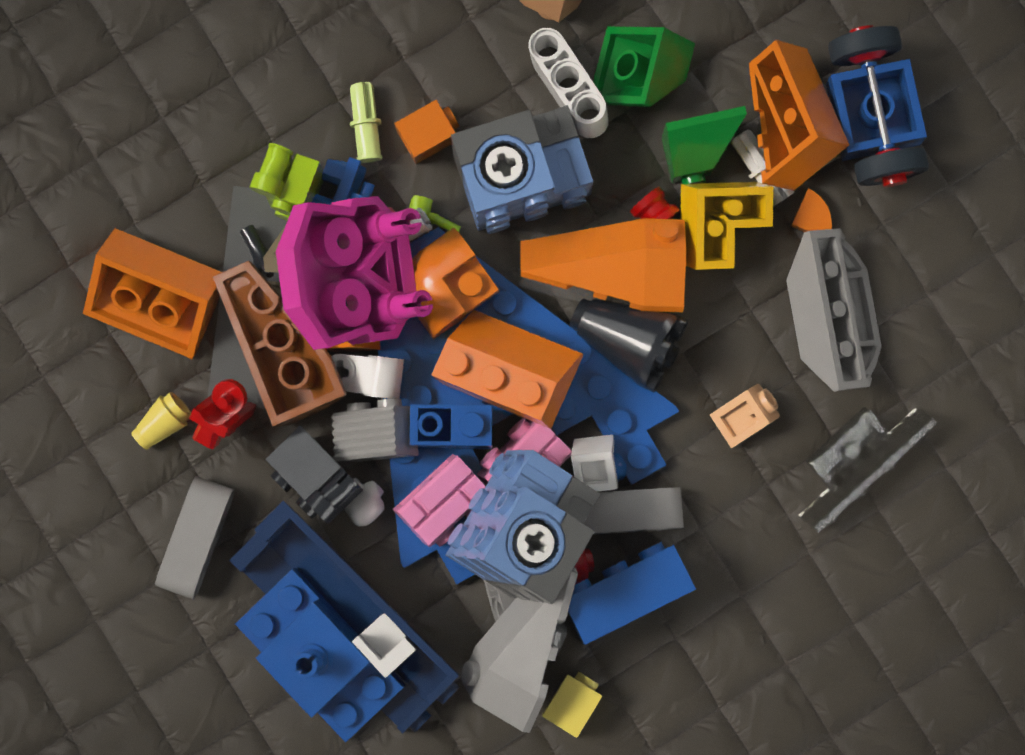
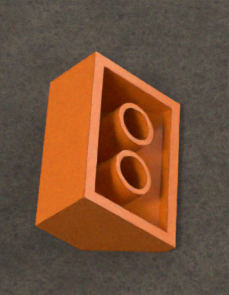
[83,228,222,359]
[431,310,583,429]

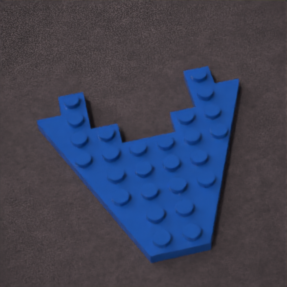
[378,227,679,585]

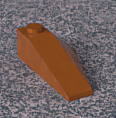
[213,261,347,426]

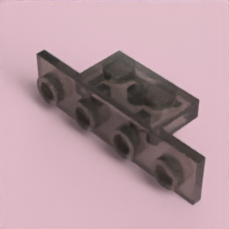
[798,407,938,532]

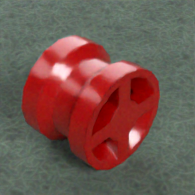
[630,186,680,219]

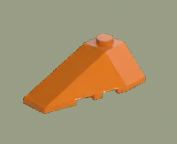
[520,218,687,313]

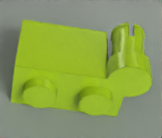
[249,143,323,221]

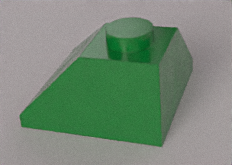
[593,26,695,107]
[661,106,747,184]

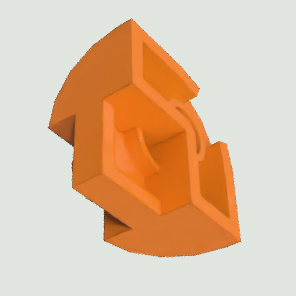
[412,228,499,340]

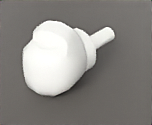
[344,478,385,527]

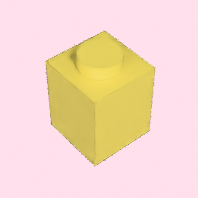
[542,672,602,738]

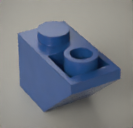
[410,404,493,449]

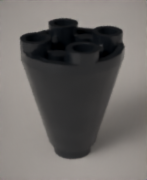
[570,298,688,393]

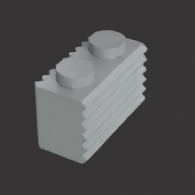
[331,399,418,462]

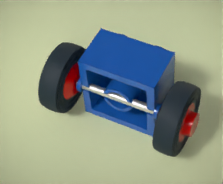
[825,25,929,188]

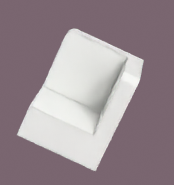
[571,435,618,492]
[352,613,418,678]

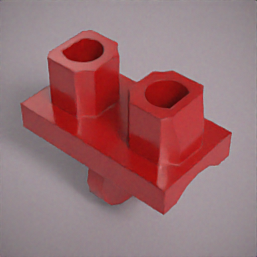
[189,379,257,450]

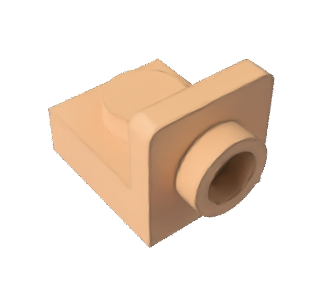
[710,384,780,448]

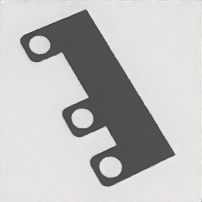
[207,186,287,409]

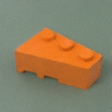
[749,40,849,191]

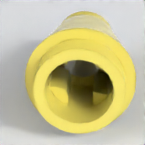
[131,392,191,450]

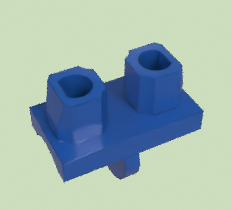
[312,157,375,205]

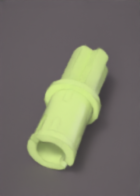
[350,82,382,163]

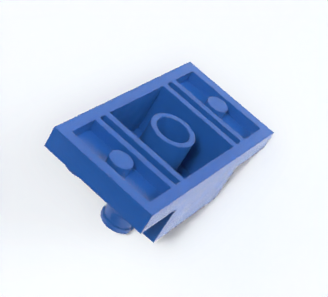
[235,567,406,743]

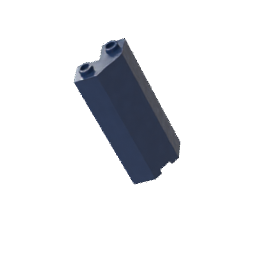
[229,501,460,734]

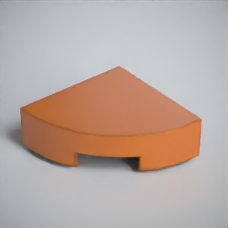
[791,188,832,232]

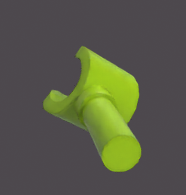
[409,195,461,232]

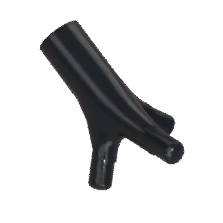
[240,225,274,278]

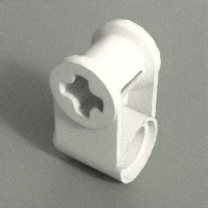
[331,354,404,399]

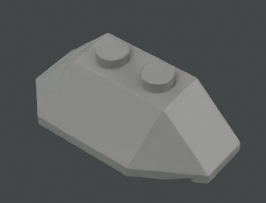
[786,228,882,392]

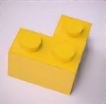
[681,182,774,270]

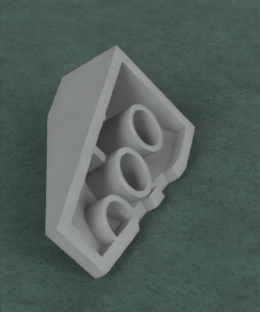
[461,567,578,733]

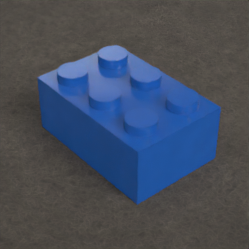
[568,542,696,645]

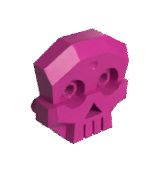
[276,196,433,350]

